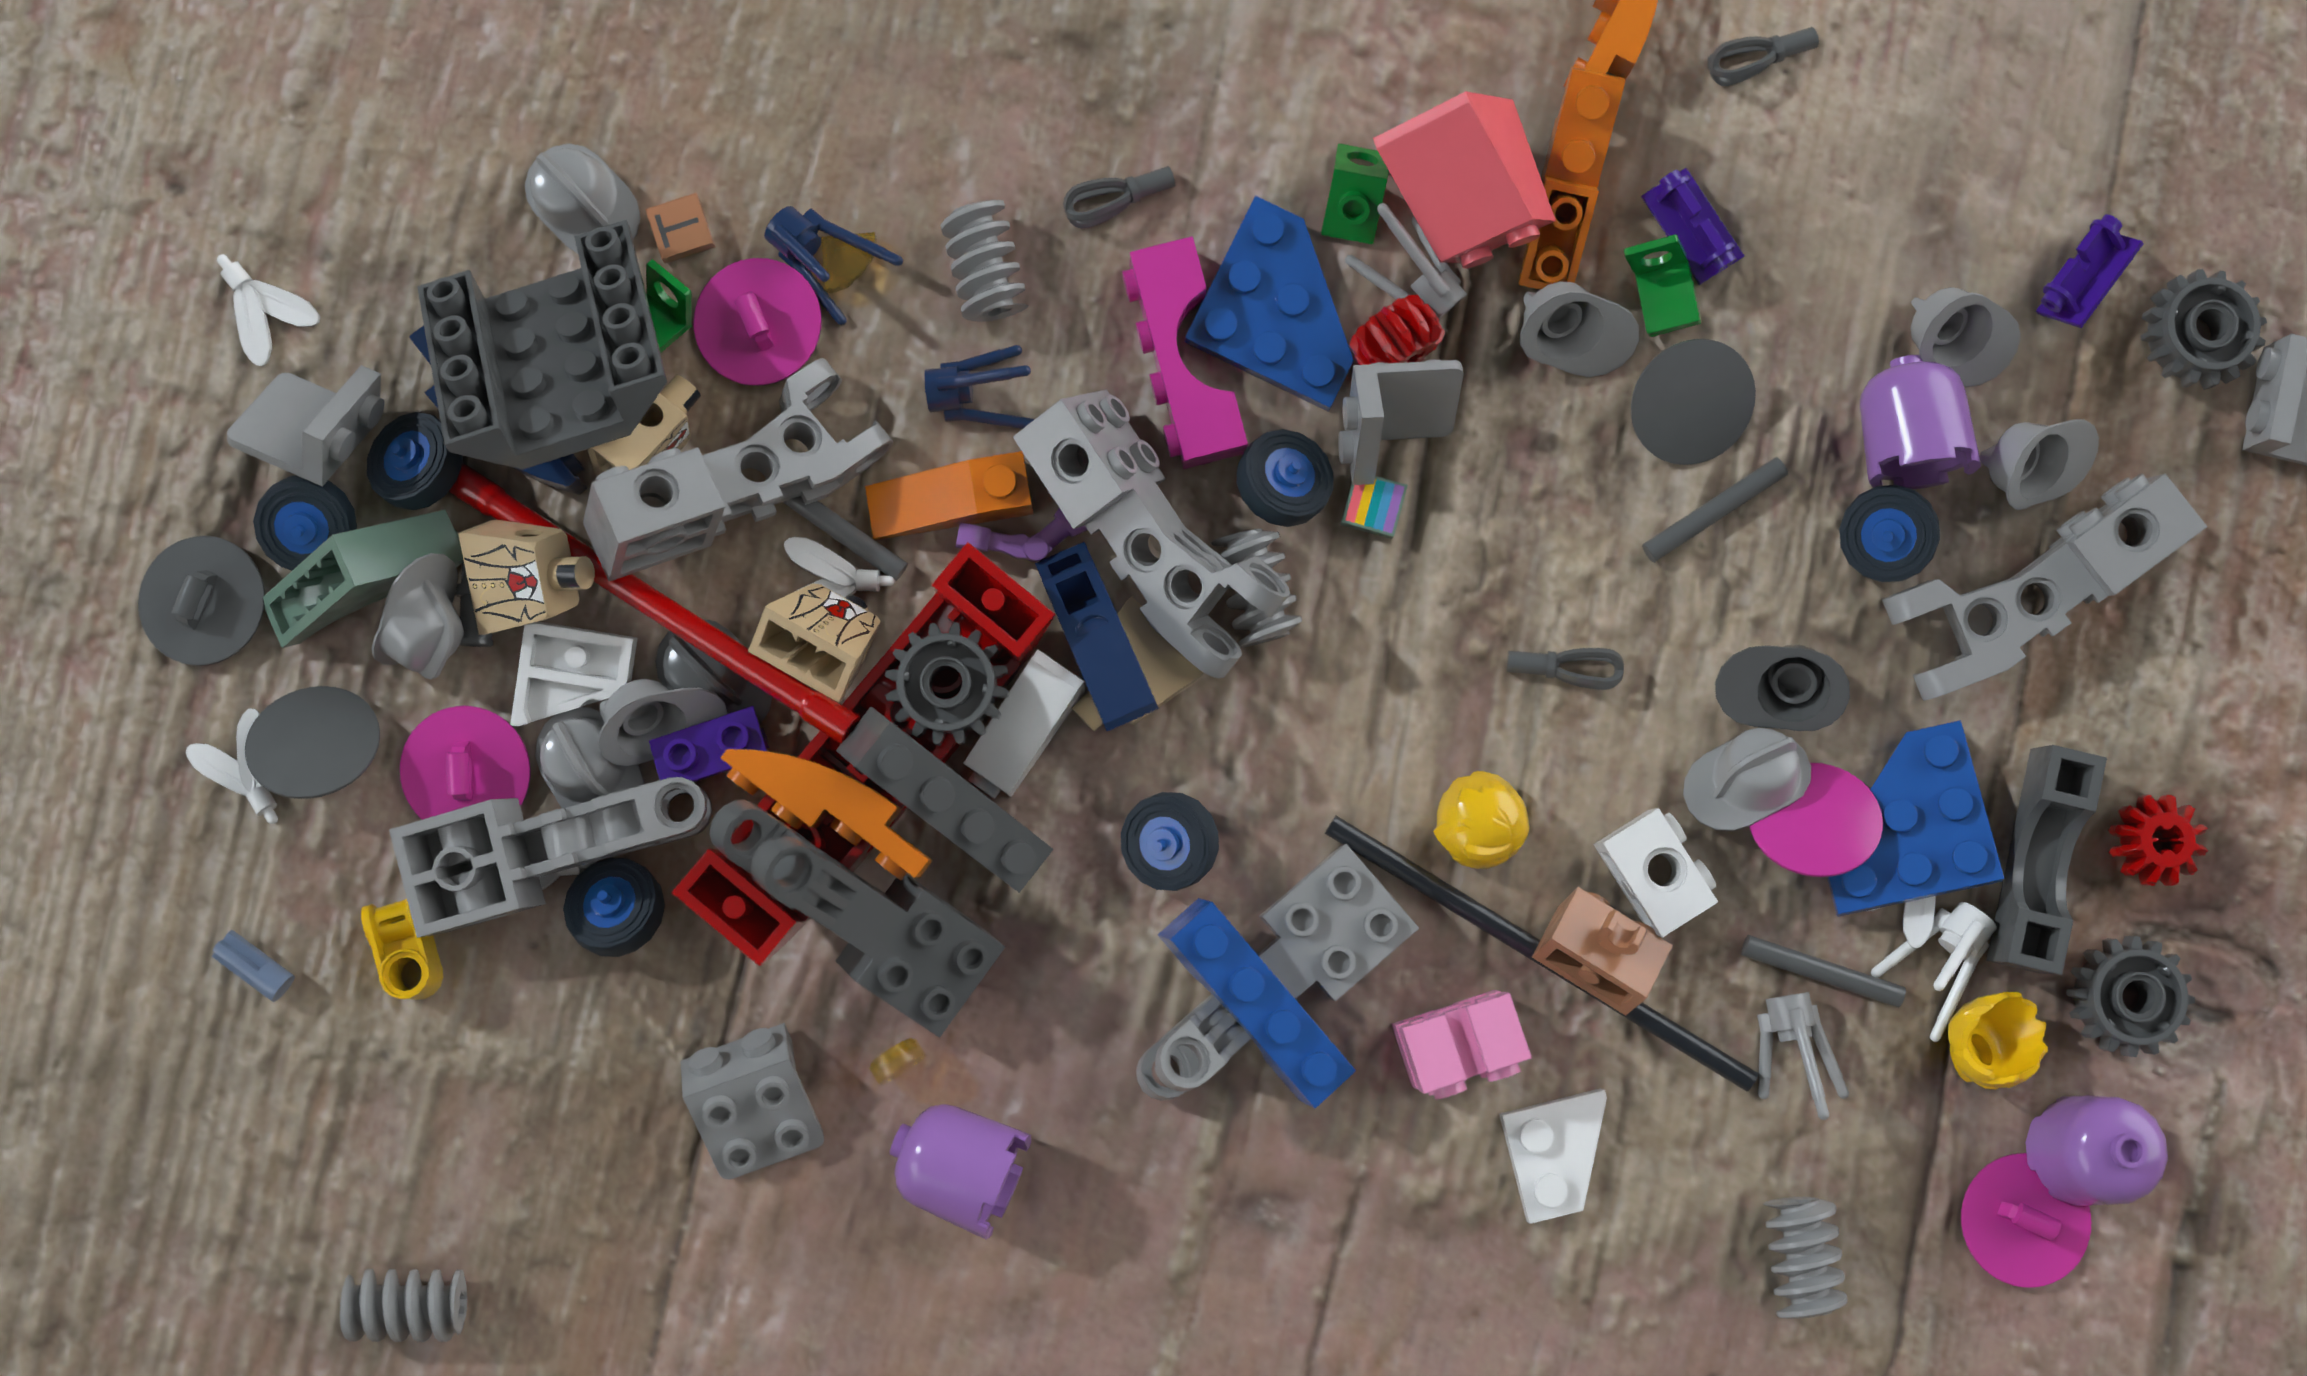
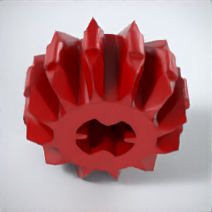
[1349,294,1445,365]
[2108,795,2209,886]

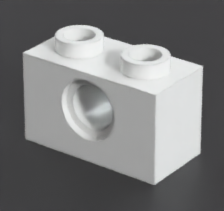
[1593,808,1718,937]

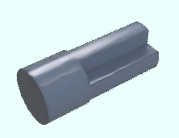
[212,930,295,1002]

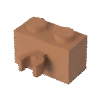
[1532,887,1673,1016]

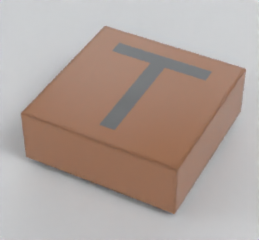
[645,193,716,264]

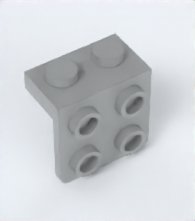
[2242,334,2307,465]
[1338,359,1464,485]
[227,365,385,487]
[681,1023,824,1179]

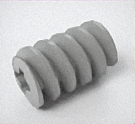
[940,200,1028,322]
[1210,529,1303,648]
[1763,1197,1848,1319]
[340,1269,467,1342]

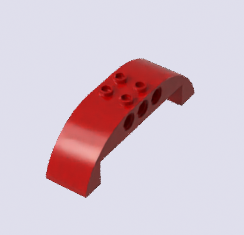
[671,542,1055,966]

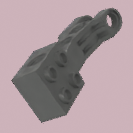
[710,800,1005,1038]

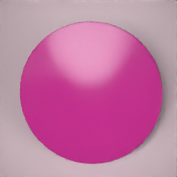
[693,258,822,386]
[400,706,531,820]
[1749,762,1883,877]
[1961,1153,2092,1288]

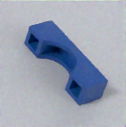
[1158,898,1356,1109]

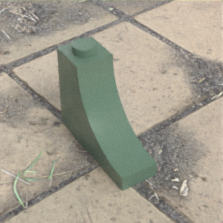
[263,510,464,648]

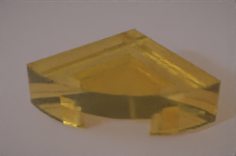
[821,232,877,294]

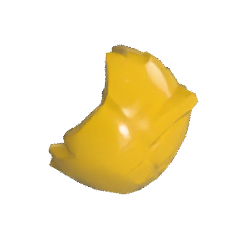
[1433,771,1529,869]
[1948,992,2048,1090]

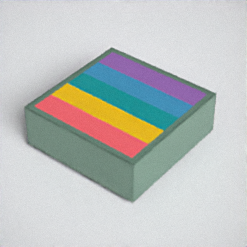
[1340,476,1408,539]

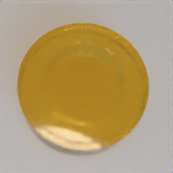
[869,1038,926,1085]

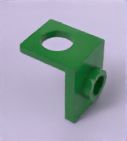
[1321,143,1389,244]
[1623,234,1702,337]
[646,259,692,353]

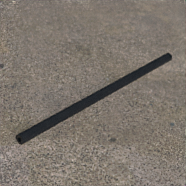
[1325,815,1758,1092]

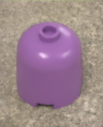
[1860,355,1981,489]
[2025,1095,2168,1206]
[890,1104,1031,1239]

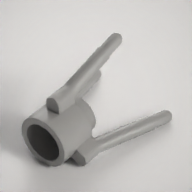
[1345,203,1467,318]
[1757,992,1849,1120]

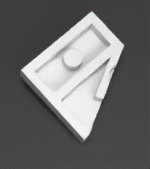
[510,621,638,726]
[1499,1088,1607,1224]

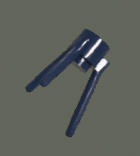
[764,206,903,325]
[924,345,1035,429]

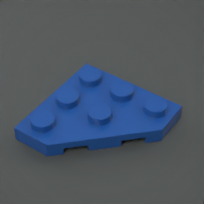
[1185,195,1354,412]
[1827,720,2005,917]

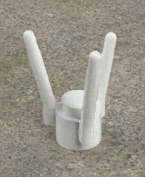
[1871,902,1997,1042]

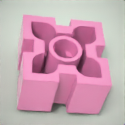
[1391,990,1532,1099]

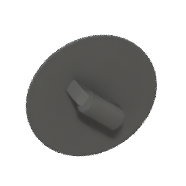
[1631,339,1756,465]
[138,536,265,666]
[245,686,380,799]

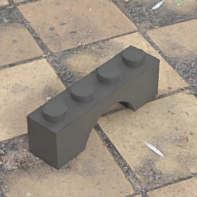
[836,707,1054,893]
[1986,745,2107,975]

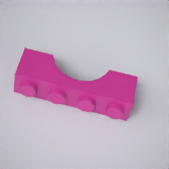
[1122,236,1248,470]

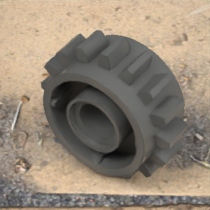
[2140,269,2267,390]
[885,622,1009,746]
[2066,936,2195,1057]

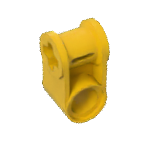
[361,898,444,1000]

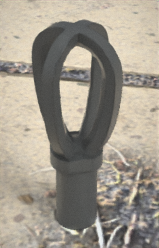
[1707,27,1819,86]
[1063,166,1175,229]
[1507,648,1624,690]

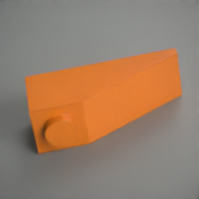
[865,451,1034,540]

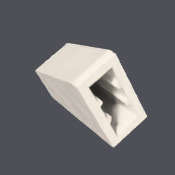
[964,649,1086,799]

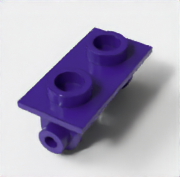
[1641,168,1745,285]
[2036,214,2144,328]
[649,706,770,782]

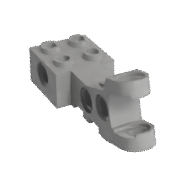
[583,358,893,582]
[1013,389,1290,678]
[1882,473,2207,701]
[389,777,713,938]
[1136,844,1419,1101]

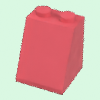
[1373,91,1556,269]

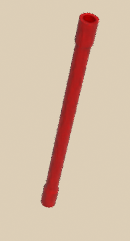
[449,464,861,744]

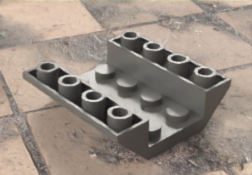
[417,220,667,469]

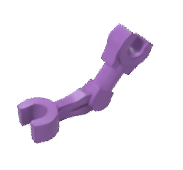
[955,508,1088,562]

